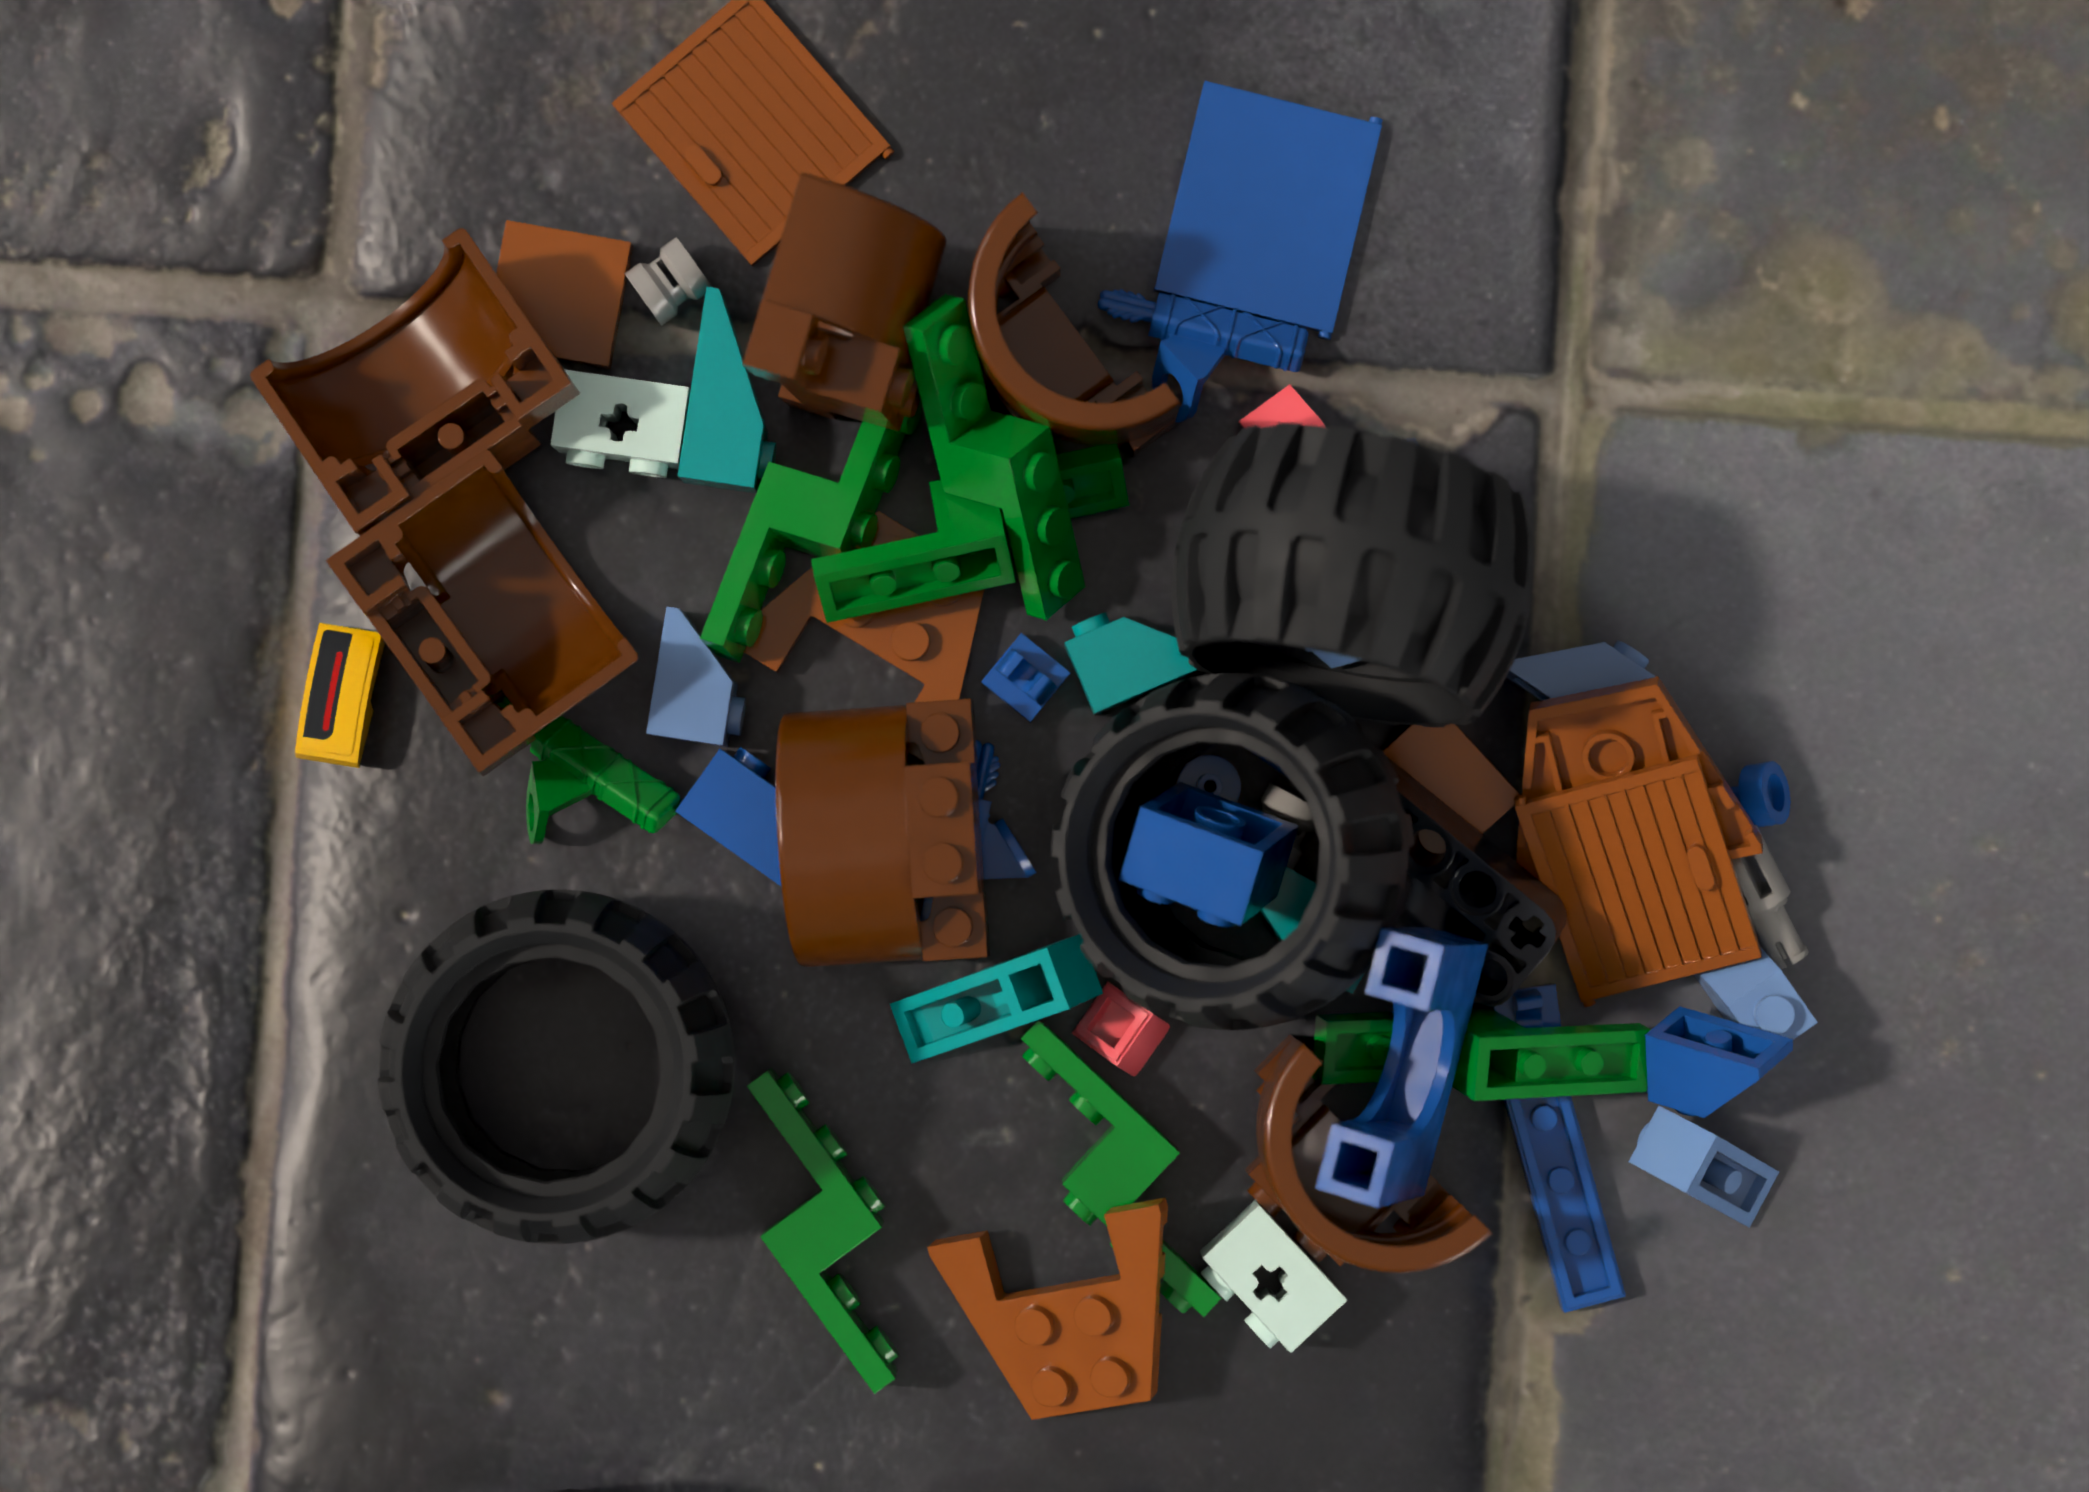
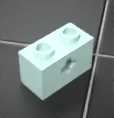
[551,369,691,478]
[1200,1200,1347,1353]

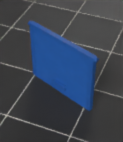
[1154,81,1382,340]

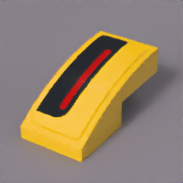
[295,623,385,768]

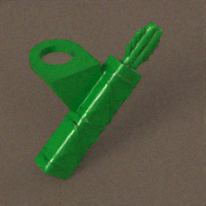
[497,696,680,844]

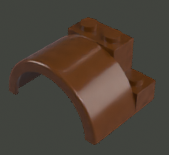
[742,172,947,432]
[968,192,1180,457]
[250,228,581,536]
[325,449,638,777]
[775,699,990,967]
[1245,1034,1493,1273]

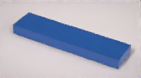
[1504,1096,1626,1313]

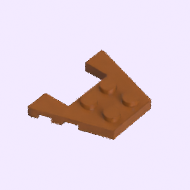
[744,511,985,762]
[1516,676,1763,881]
[927,1198,1168,1420]

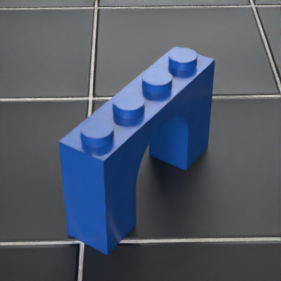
[1315,927,1488,1208]

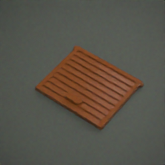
[611,0,895,267]
[1513,754,1762,1007]

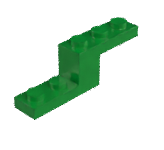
[903,294,1086,621]
[700,399,922,663]
[811,444,1130,623]
[1311,1007,1651,1101]
[1021,1019,1222,1317]
[747,1068,899,1394]

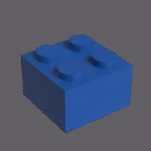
[1119,782,1299,927]

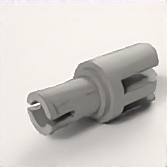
[1732,825,1809,969]

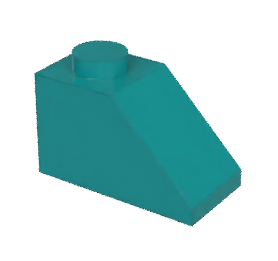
[1064,612,1199,715]

